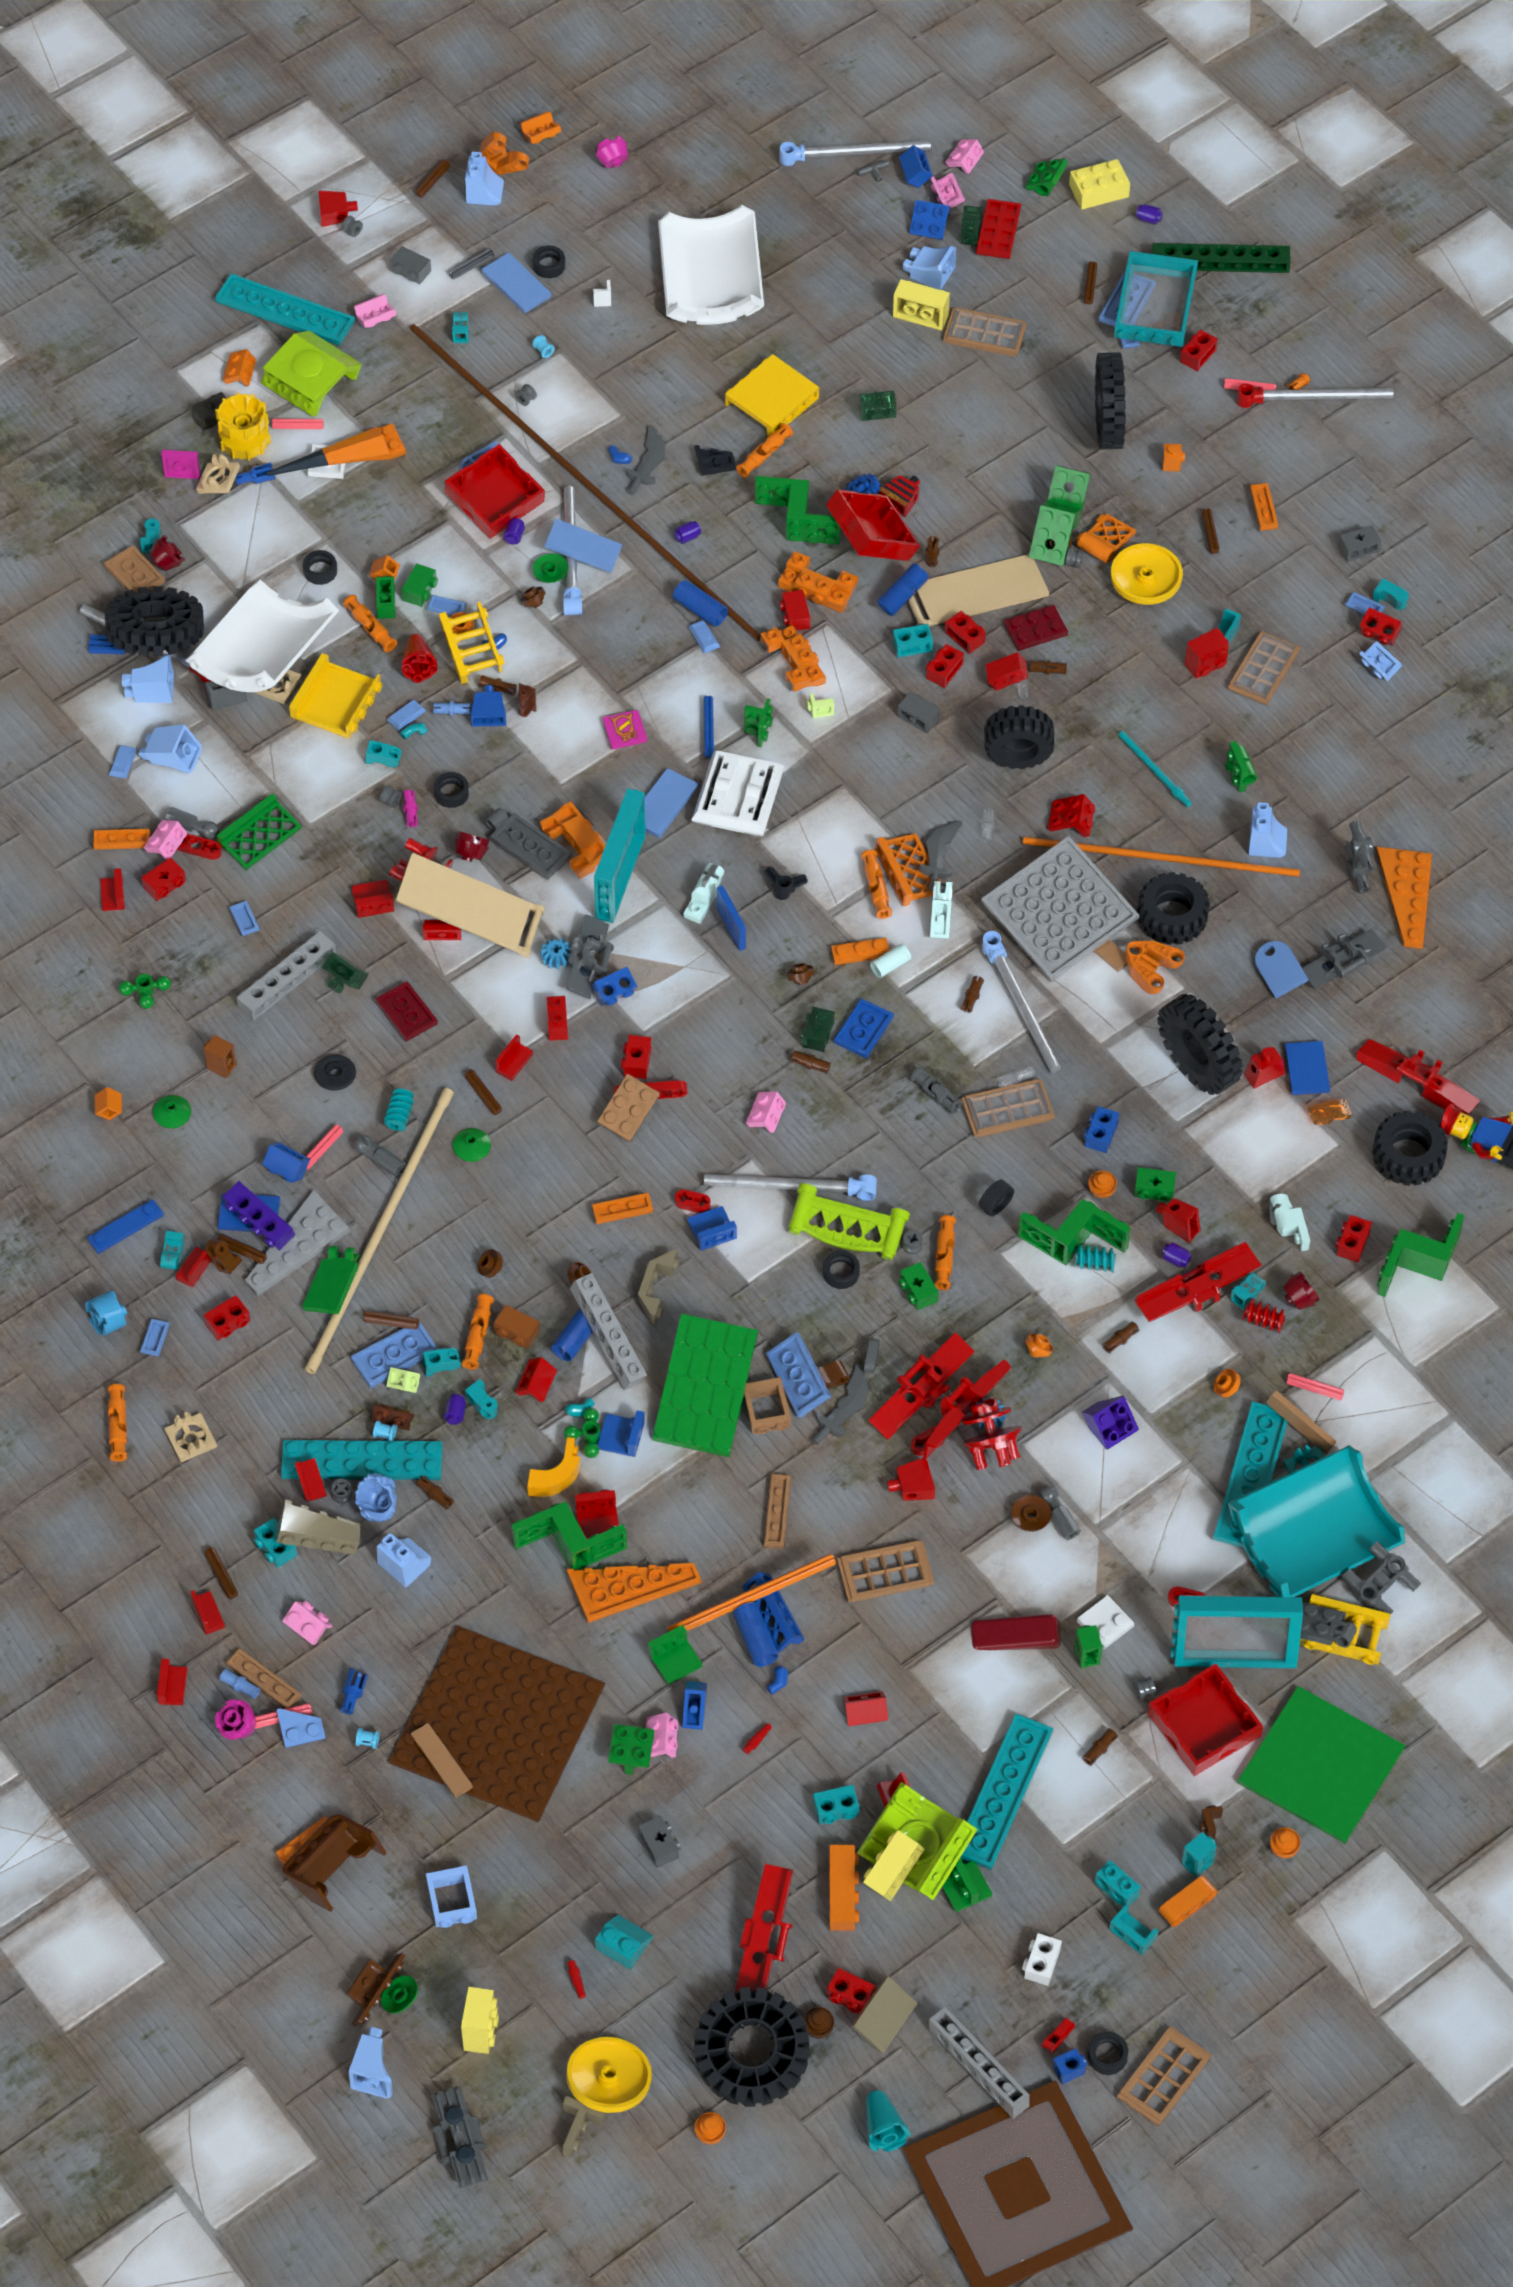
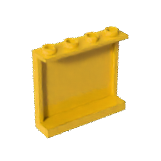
[725,354,819,436]
[289,653,383,739]

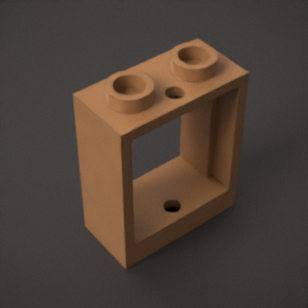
[743,1377,791,1434]

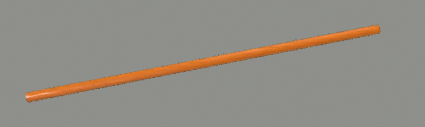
[1023,837,1300,877]

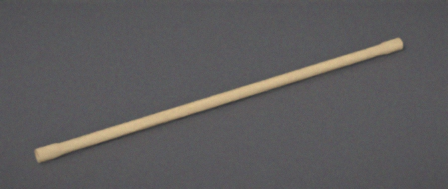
[305,1088,454,1374]

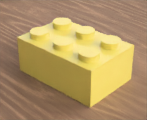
[1069,159,1130,210]
[893,279,950,330]
[863,1830,925,1902]
[461,1987,499,2054]

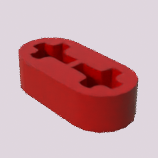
[675,1190,711,1213]
[911,1426,945,1456]

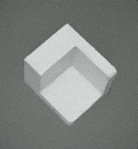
[593,280,611,307]

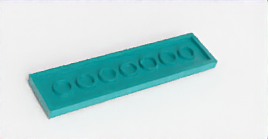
[215,273,355,346]
[1213,1401,1288,1548]
[281,1440,443,1480]
[960,1714,1054,1870]

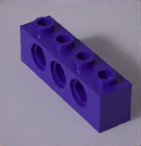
[223,1181,296,1251]

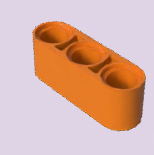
[1159,1875,1218,1927]

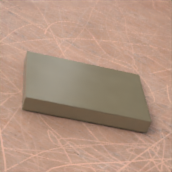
[851,1976,918,2053]

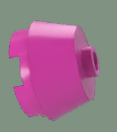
[595,136,628,168]
[215,1699,256,1739]

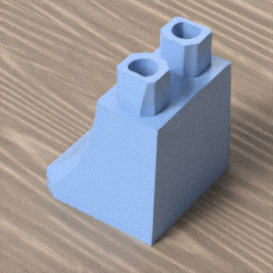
[465,152,504,205]
[903,246,956,290]
[122,654,174,703]
[139,724,202,773]
[1248,802,1287,858]
[377,1533,431,1588]
[349,2027,393,2098]

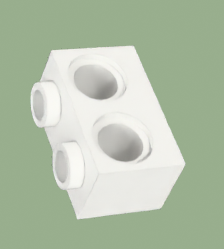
[1022,1933,1062,1986]

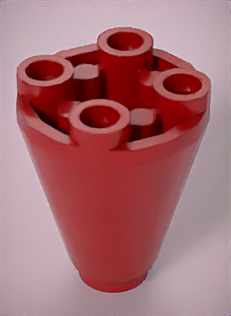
[401,634,438,683]

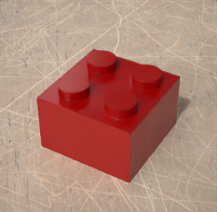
[1184,628,1229,679]

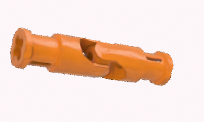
[736,423,793,478]
[343,594,397,652]
[861,849,892,919]
[934,1215,956,1290]
[461,1294,494,1370]
[108,1384,127,1462]

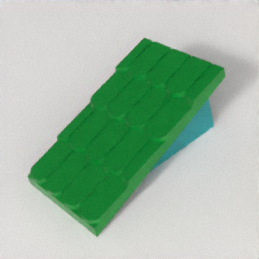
[653,1313,758,1458]

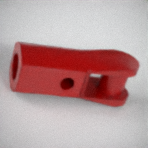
[1041,2017,1075,2055]

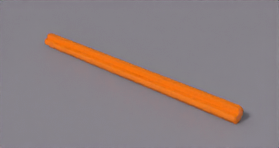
[667,1554,836,1632]

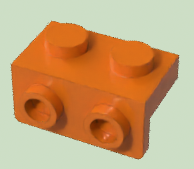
[520,111,562,144]
[223,349,256,386]

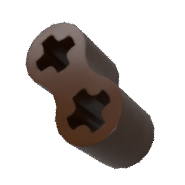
[818,1360,850,1390]

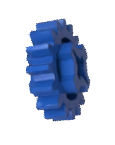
[843,473,881,494]

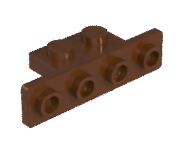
[346,1953,405,2026]

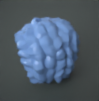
[355,1473,397,1522]

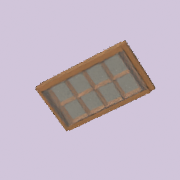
[943,308,1027,356]
[1228,631,1301,706]
[961,1079,1055,1137]
[837,1541,935,1602]
[1117,2026,1212,2127]

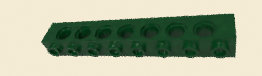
[1151,243,1291,273]

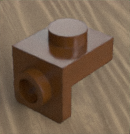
[1199,1805,1223,1839]

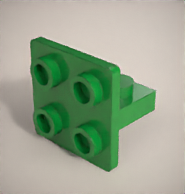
[744,698,773,748]
[608,1724,655,1775]
[942,1858,992,1912]

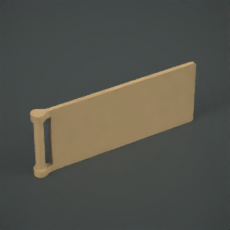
[908,554,1049,627]
[396,853,545,958]

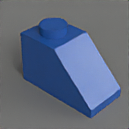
[682,1681,707,1730]

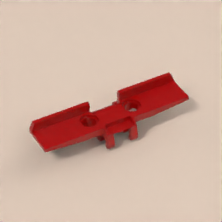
[1356,1039,1480,1115]
[1134,1242,1262,1322]
[868,1332,975,1440]
[923,1359,1011,1460]
[735,1863,794,1993]

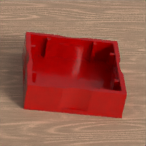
[444,444,545,539]
[826,489,920,561]
[1147,1664,1263,1776]

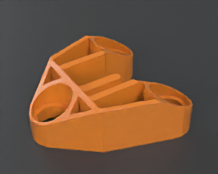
[480,132,529,175]
[1125,941,1185,994]

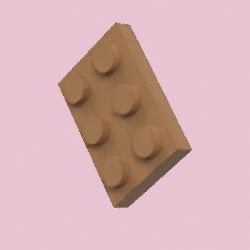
[104,545,165,593]
[597,1074,660,1142]

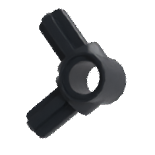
[764,866,808,900]

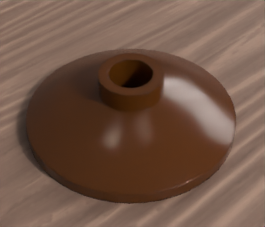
[1011,1495,1051,1532]

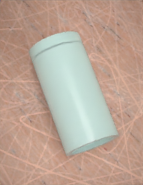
[870,944,911,978]

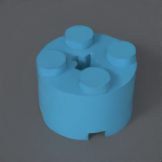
[85,1290,127,1336]

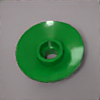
[533,554,568,583]
[153,1095,191,1129]
[453,1128,491,1162]
[381,1976,418,2014]

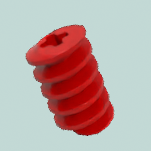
[1242,1298,1286,1334]

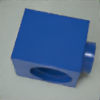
[1052,2049,1087,2084]

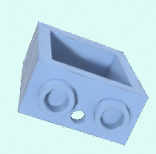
[426,1866,477,1928]

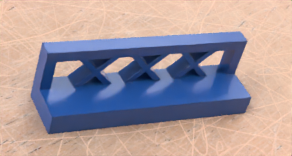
[742,1572,805,1652]

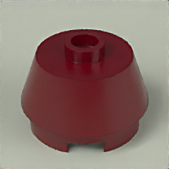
[150,535,185,571]
[454,831,489,862]
[1283,1271,1320,1310]

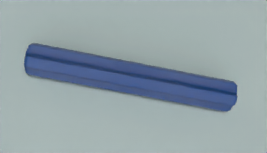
[703,696,714,758]

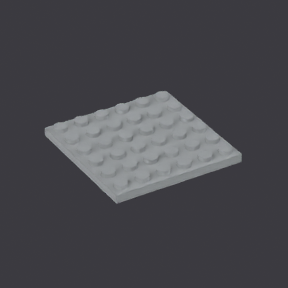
[981,836,1139,982]

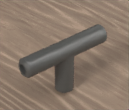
[857,160,890,182]

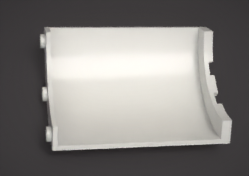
[658,205,764,325]
[185,580,339,692]

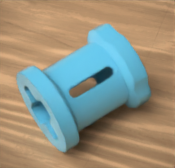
[532,335,555,358]
[373,1421,397,1441]
[355,1728,380,1749]

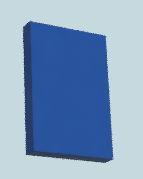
[717,885,746,951]
[833,998,894,1059]
[1285,1041,1330,1095]
[218,1193,280,1232]

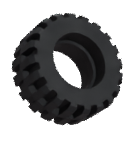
[984,705,1055,769]
[1137,872,1210,945]
[1372,1111,1448,1186]

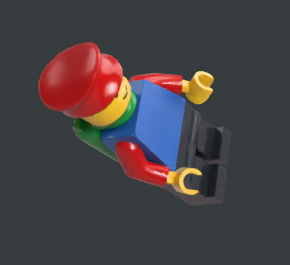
[1440,1104,1513,1169]

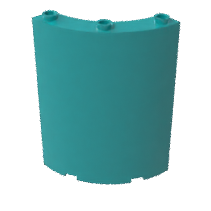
[1228,1445,1405,1597]

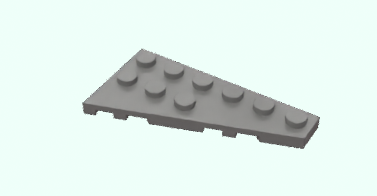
[245,1190,350,1297]

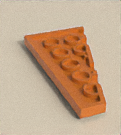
[1376,847,1432,949]
[567,1563,701,1623]

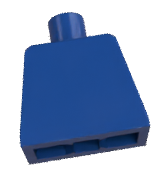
[471,685,506,727]

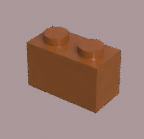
[204,1035,237,1079]
[494,1305,540,1349]

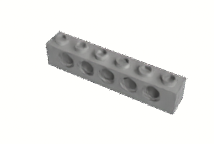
[237,931,337,1021]
[570,1273,647,1390]
[929,2007,1029,2119]

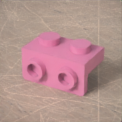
[946,139,984,174]
[931,173,965,208]
[354,294,396,328]
[144,820,187,860]
[746,1091,786,1133]
[282,1601,333,1645]
[645,1713,678,1758]

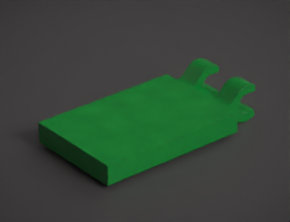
[302,1246,359,1314]

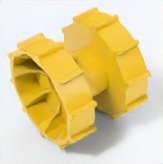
[215,392,271,461]

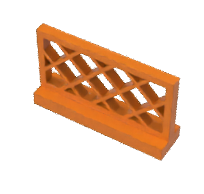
[874,833,942,906]

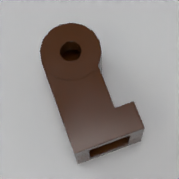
[205,1239,242,1274]

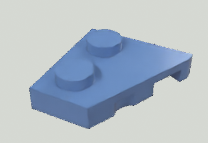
[277,1709,326,1749]

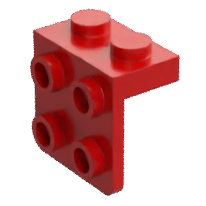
[1048,794,1095,837]
[352,880,395,918]
[575,1489,619,1539]

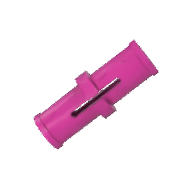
[403,790,418,827]

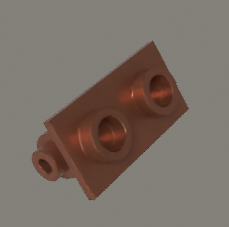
[518,683,537,717]
[372,1403,414,1431]

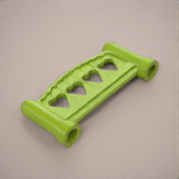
[788,1183,910,1260]

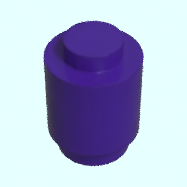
[1136,204,1163,225]
[503,518,525,545]
[674,521,701,544]
[1162,1242,1192,1268]
[444,1394,466,1425]

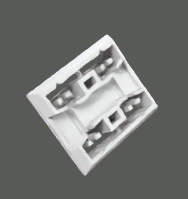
[692,750,784,837]

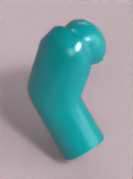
[400,722,428,740]
[565,1398,595,1417]

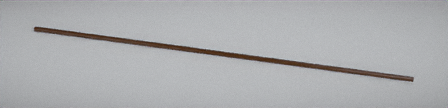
[410,324,761,641]

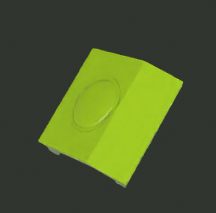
[261,331,362,417]
[857,1782,978,1901]

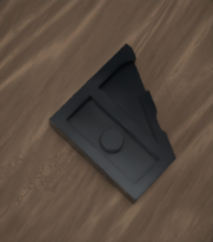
[694,445,736,476]

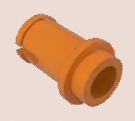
[1288,373,1310,390]

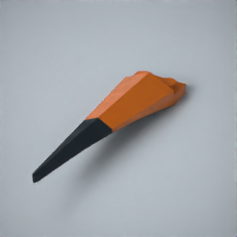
[267,423,406,476]

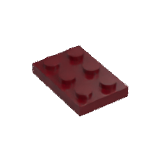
[1004,605,1068,651]
[375,981,438,1042]

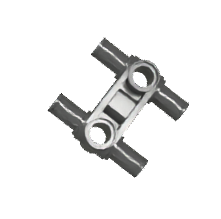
[1345,821,1375,894]
[1342,1541,1421,1614]

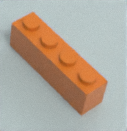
[829,1845,859,1931]

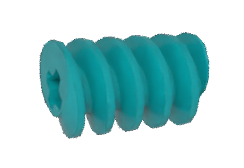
[383,1088,414,1132]
[1075,1244,1116,1273]

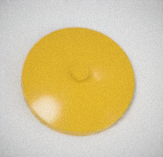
[1111,543,1183,605]
[566,2037,652,2113]

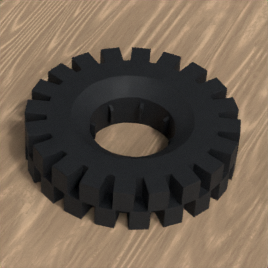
[1095,352,1126,450]
[104,586,204,656]
[1157,994,1243,1095]
[694,1987,810,2107]

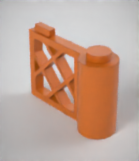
[1076,514,1136,564]

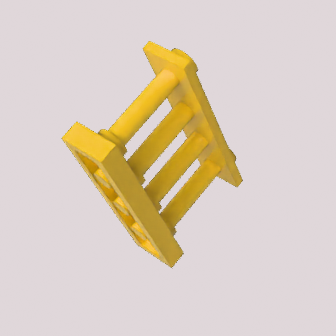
[439,602,505,684]
[1300,1594,1391,1665]

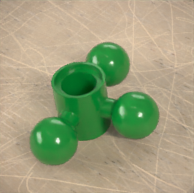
[118,974,171,1009]
[563,1408,600,1458]

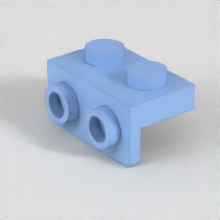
[1359,641,1402,681]

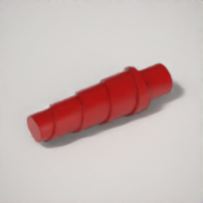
[742,1723,771,1754]
[567,1960,586,1999]

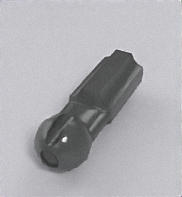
[165,807,219,839]
[354,1135,406,1177]
[1039,1486,1081,1540]

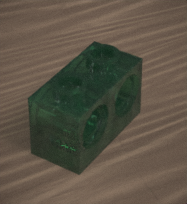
[961,205,981,246]
[859,390,897,421]

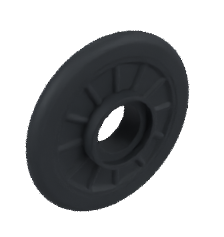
[314,1055,356,1091]

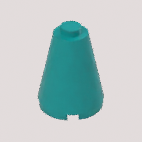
[866,2090,910,2152]

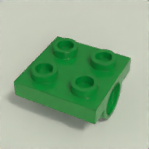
[1025,158,1068,196]
[1225,741,1258,792]

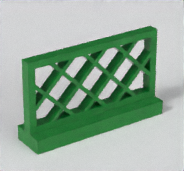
[217,793,302,871]

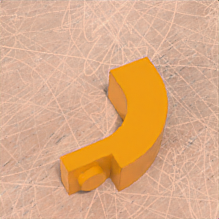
[527,1437,581,1497]

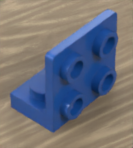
[910,200,951,240]
[687,1206,737,1251]
[598,1410,645,1457]

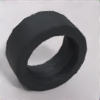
[533,245,565,279]
[303,550,337,585]
[434,772,469,808]
[979,1179,1014,1217]
[823,1250,860,1289]
[1088,2032,1129,2075]

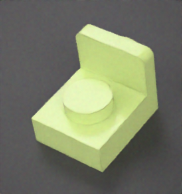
[806,693,834,718]
[386,1367,420,1393]

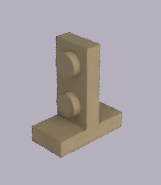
[562,2096,606,2158]

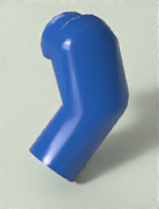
[608,446,632,464]
[481,633,507,650]
[766,1666,788,1695]

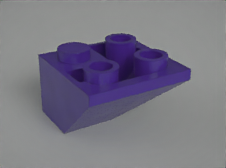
[1082,1395,1139,1450]

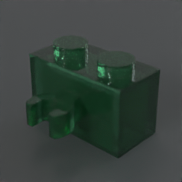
[322,951,369,993]
[800,1007,835,1053]

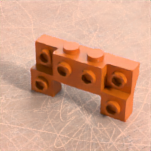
[778,551,859,613]
[760,625,826,692]
[540,801,606,879]

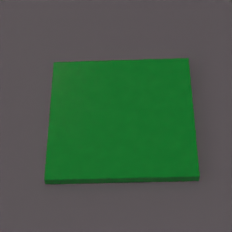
[1237,1686,1406,1844]

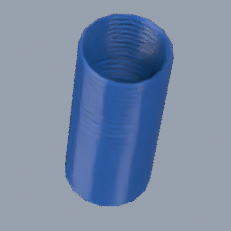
[877,563,929,616]
[673,580,728,627]
[551,1308,593,1361]
[733,1602,779,1667]

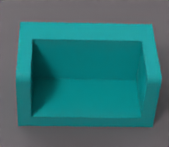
[1217,608,1241,645]
[1109,1905,1159,1955]

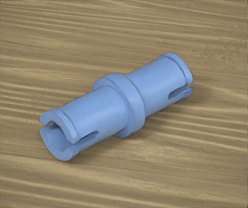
[433,701,471,716]
[220,1669,260,1699]

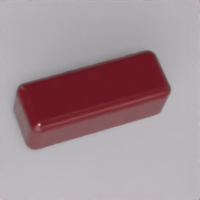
[971,1614,1060,1651]

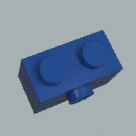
[899,145,933,188]
[262,1142,310,1183]

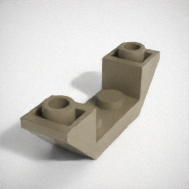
[638,1250,680,1325]

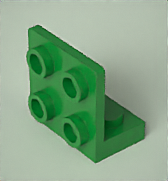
[648,1625,703,1685]

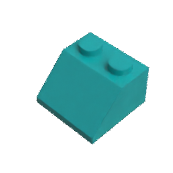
[595,1915,654,1970]

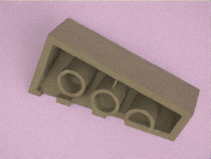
[276,1499,360,1555]

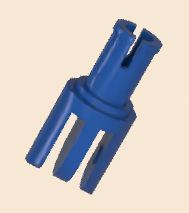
[236,462,276,486]
[340,1668,368,1715]

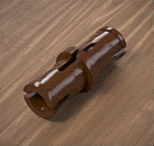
[926,536,940,567]
[1030,660,1067,675]
[479,675,517,696]
[961,976,984,1013]
[791,1050,831,1074]
[1102,1321,1140,1354]
[416,1476,454,1510]
[1082,1728,1118,1766]

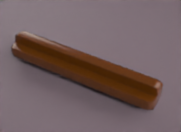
[416,159,450,197]
[1084,261,1098,304]
[1202,508,1220,554]
[465,1069,502,1115]
[217,1234,267,1264]
[363,1311,420,1330]
[205,1547,238,1599]

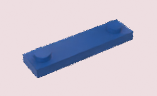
[87,1199,164,1254]

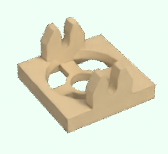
[196,454,240,494]
[253,670,302,704]
[164,1412,217,1462]

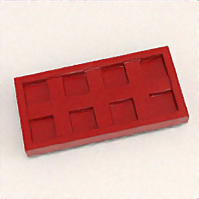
[976,199,1021,259]

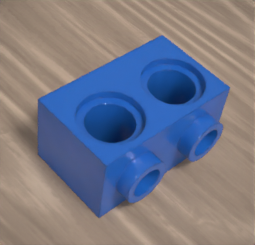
[591,967,638,1006]
[1083,1106,1120,1153]

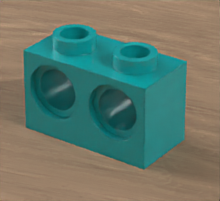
[893,624,933,658]
[253,1518,297,1568]
[813,1785,859,1824]
[1181,1832,1217,1878]
[1095,1860,1141,1908]

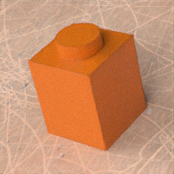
[1163,443,1185,472]
[369,555,400,581]
[95,1087,122,1121]

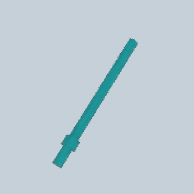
[1118,731,1192,808]

